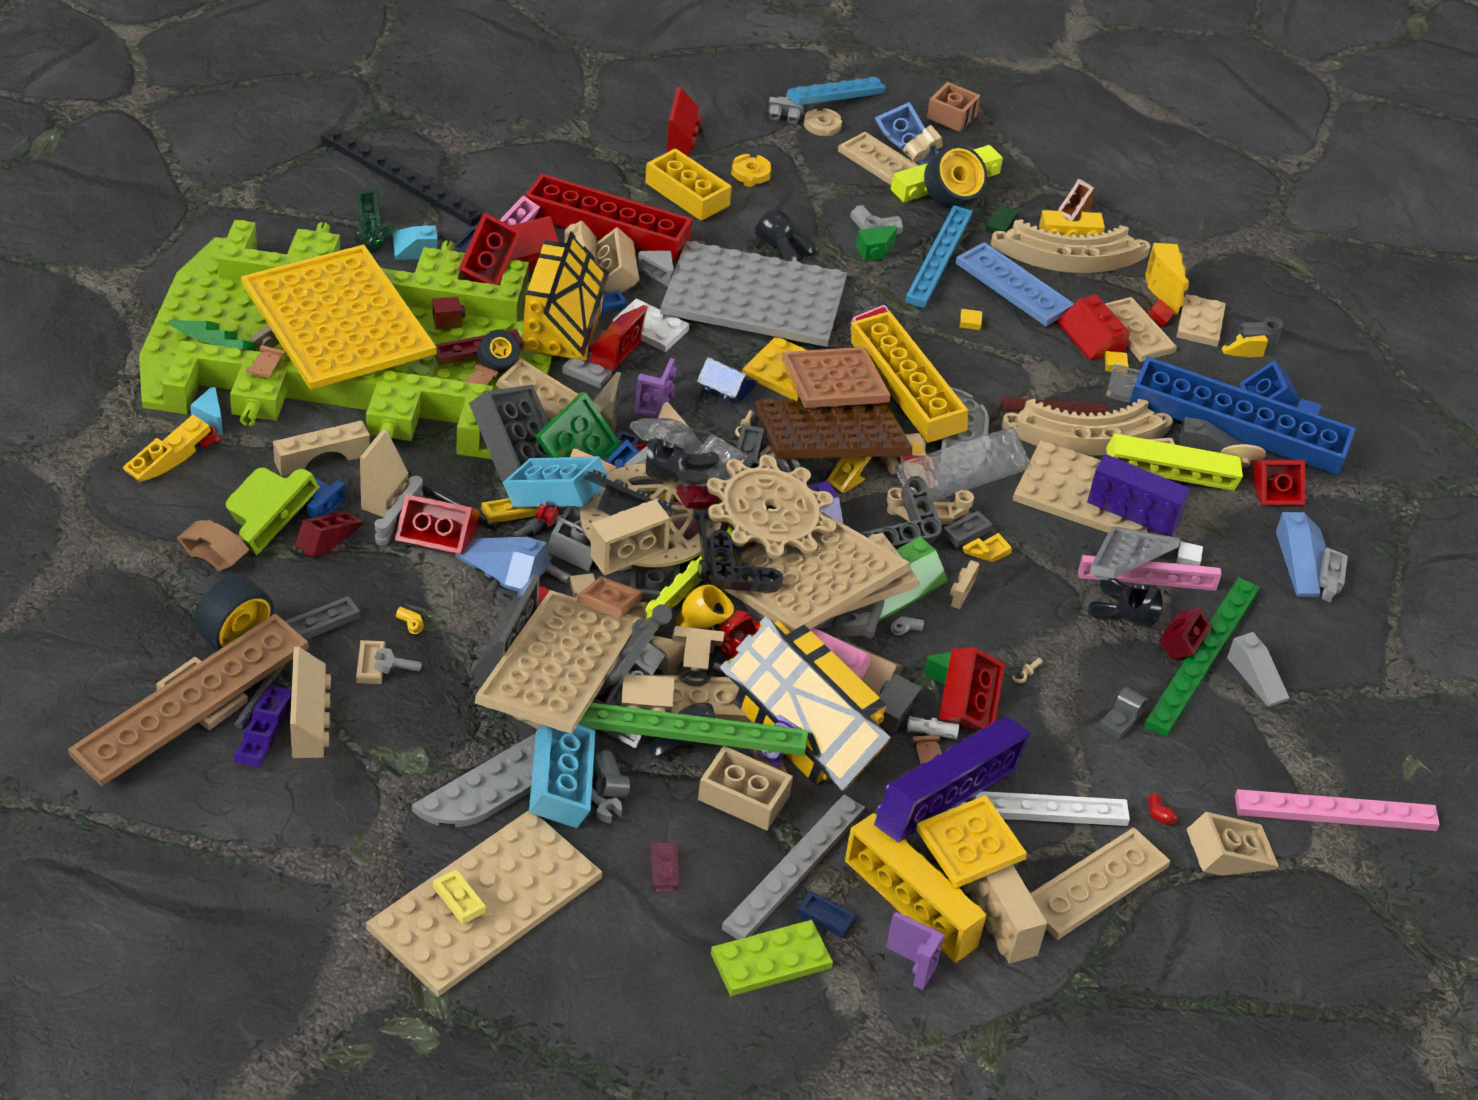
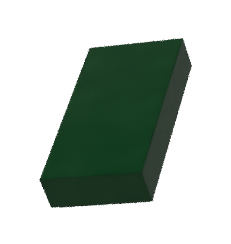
[985,204,1018,233]

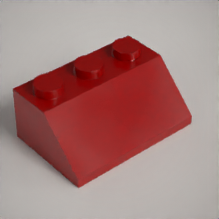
[666,87,702,156]
[458,212,522,285]
[510,216,558,272]
[1057,295,1130,361]
[589,305,648,371]
[395,494,480,554]
[939,647,1005,732]

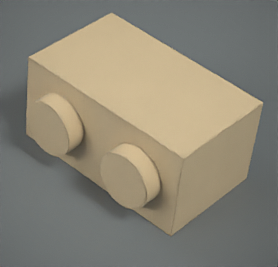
[621,674,674,713]

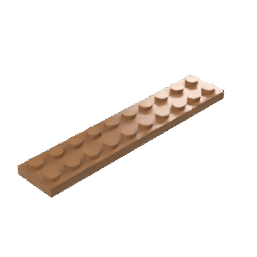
[68,613,308,787]

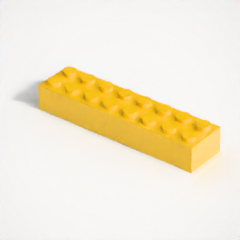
[851,311,968,443]

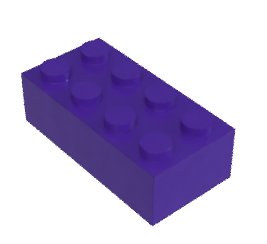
[1087,454,1190,537]

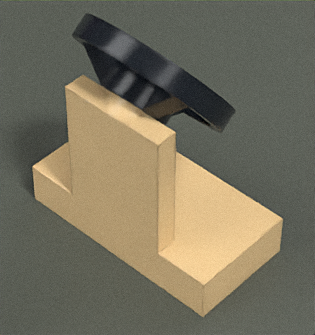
[672,626,724,686]

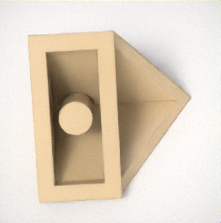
[649,636,687,675]

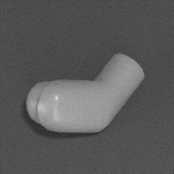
[891,616,924,635]

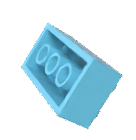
[503,456,609,508]
[529,724,595,828]

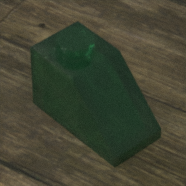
[356,188,383,229]

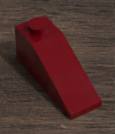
[295,511,363,557]

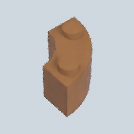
[177,520,249,571]

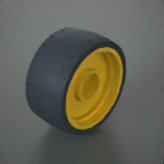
[924,145,988,208]
[194,575,274,651]

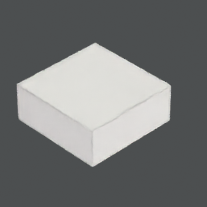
[1176,541,1203,566]

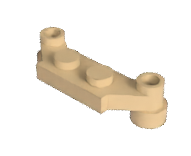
[887,488,974,525]

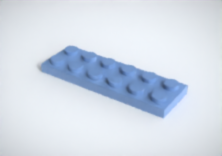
[956,242,1074,326]

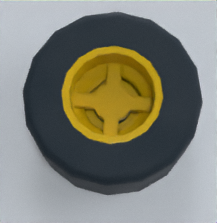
[477,329,520,373]

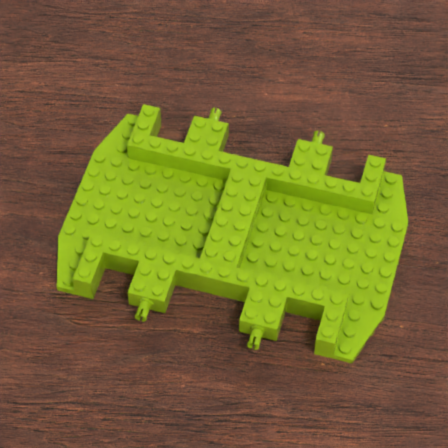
[139,220,553,459]

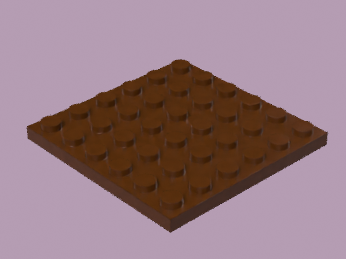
[754,399,913,459]

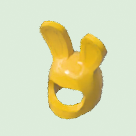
[676,584,734,629]

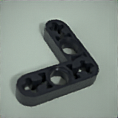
[708,530,783,592]

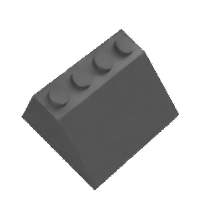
[469,384,549,486]
[471,574,540,687]

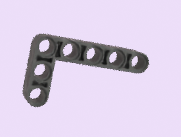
[860,476,942,549]

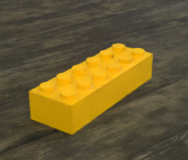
[845,813,987,963]

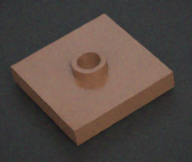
[577,576,643,618]

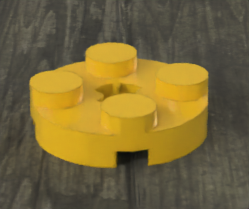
[731,154,771,187]

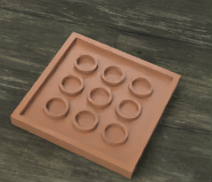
[781,347,890,408]

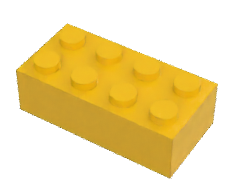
[645,149,732,221]

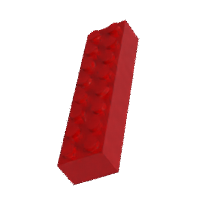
[525,173,693,261]

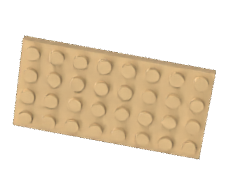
[475,590,641,734]
[366,810,602,997]

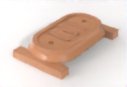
[246,345,285,378]
[464,363,498,385]
[912,735,942,763]

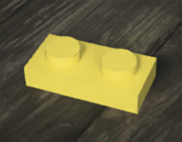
[433,869,486,925]

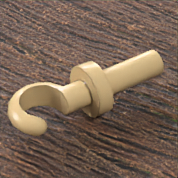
[735,410,754,437]
[1012,658,1043,684]

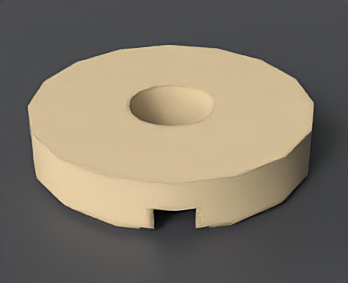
[804,108,842,136]

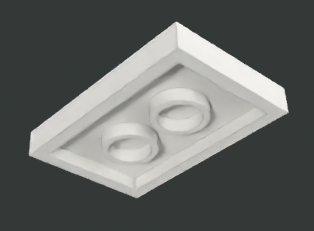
[612,299,689,352]

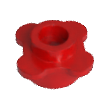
[199,425,221,447]

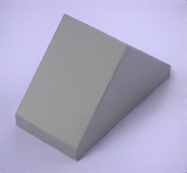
[638,251,674,287]

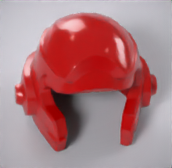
[718,610,761,657]

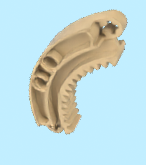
[991,219,1150,273]
[1002,399,1173,455]

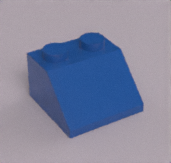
[1239,360,1300,406]

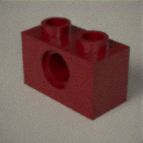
[1159,607,1211,660]

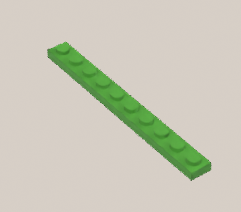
[578,703,808,756]

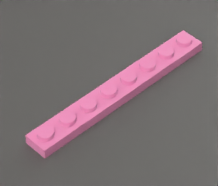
[1235,789,1440,831]

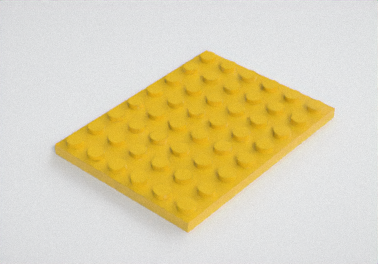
[241,245,437,390]

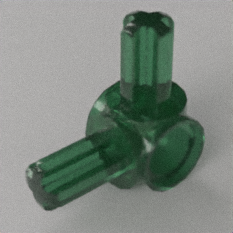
[355,212,396,253]

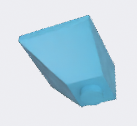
[392,225,437,260]

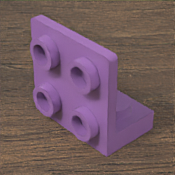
[635,358,677,418]
[886,912,944,990]

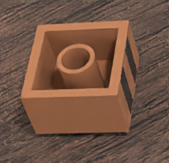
[927,82,981,132]

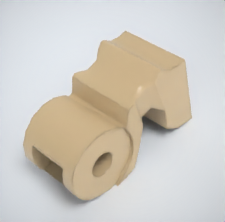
[904,125,943,163]

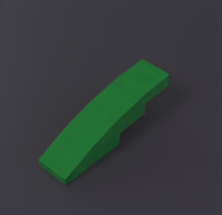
[169,320,256,351]

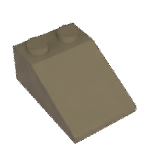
[593,372,621,434]

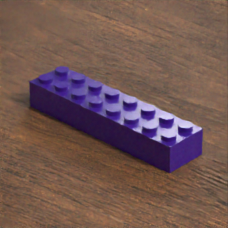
[874,716,1030,843]

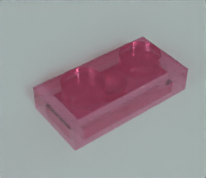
[650,842,679,892]

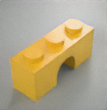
[1039,210,1105,237]

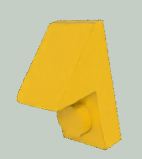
[826,457,871,493]

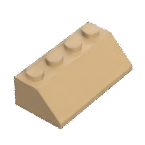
[290,647,331,758]

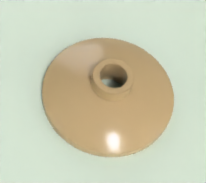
[1221,444,1266,467]

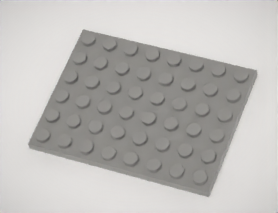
[660,241,847,347]

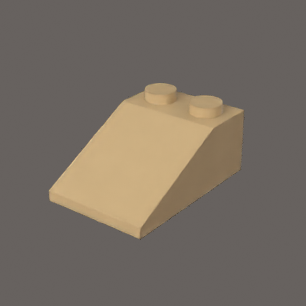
[360,429,409,517]
[1186,812,1279,876]

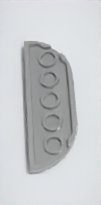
[937,387,989,483]
[412,733,536,827]

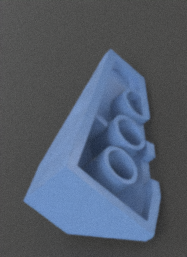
[875,102,938,165]
[1276,512,1326,597]
[455,537,550,592]

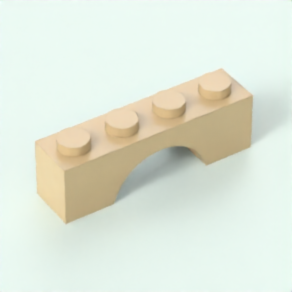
[273,421,370,477]

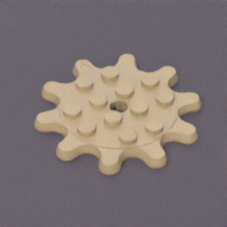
[707,455,836,559]

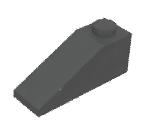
[1179,417,1244,453]

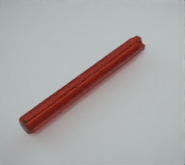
[1001,397,1109,416]

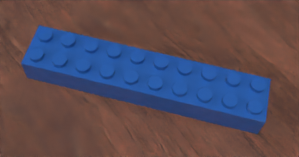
[1129,356,1356,475]

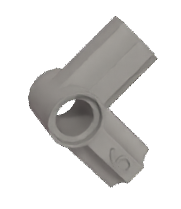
[850,205,903,235]

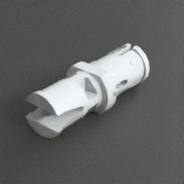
[907,716,959,740]

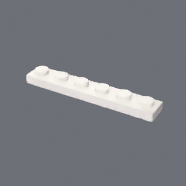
[974,791,1130,826]

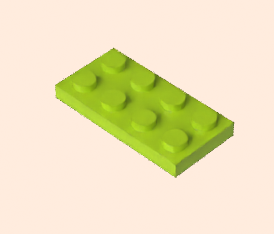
[711,920,833,997]

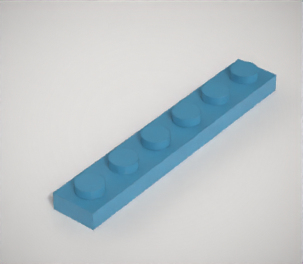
[786,77,886,105]

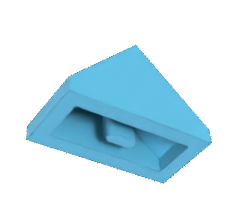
[190,387,223,435]

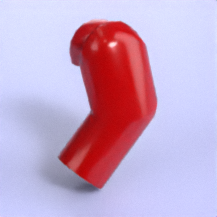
[1148,794,1177,826]

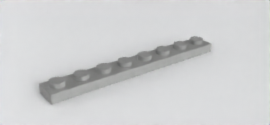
[722,795,865,940]

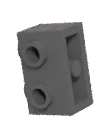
[879,674,921,734]

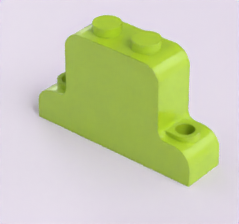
[226,468,320,555]

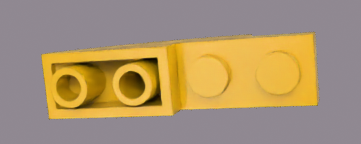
[123,414,211,482]

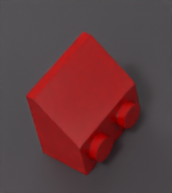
[1253,460,1305,505]

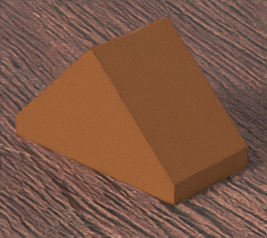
[1058,179,1095,221]

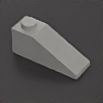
[1227,632,1289,707]

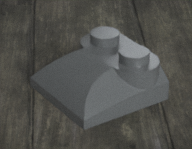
[630,564,680,605]

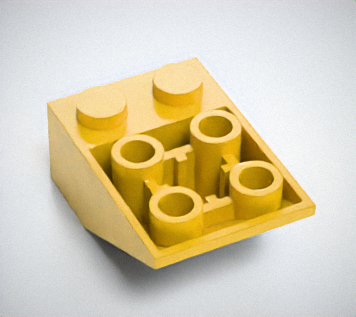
[1145,243,1189,315]

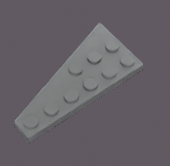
[1090,526,1180,580]

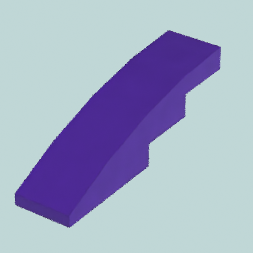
[234,685,292,768]

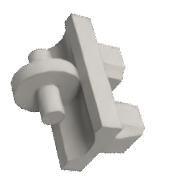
[768,96,804,124]

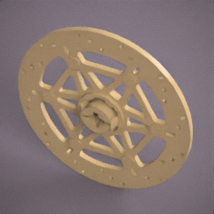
[580,464,722,567]

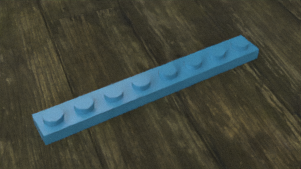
[905,205,973,308]

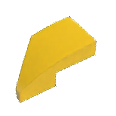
[1221,334,1268,357]
[963,533,1012,562]

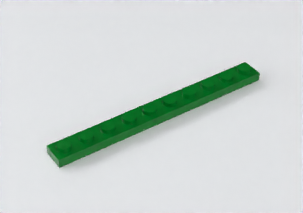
[1144,577,1260,737]

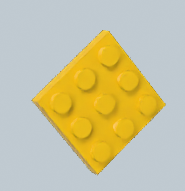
[742,337,807,401]
[916,795,1027,888]

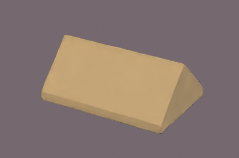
[834,637,903,697]

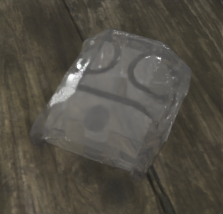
[630,418,696,450]
[690,434,747,485]

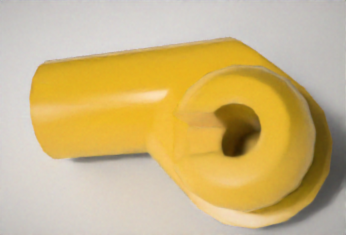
[396,607,424,634]

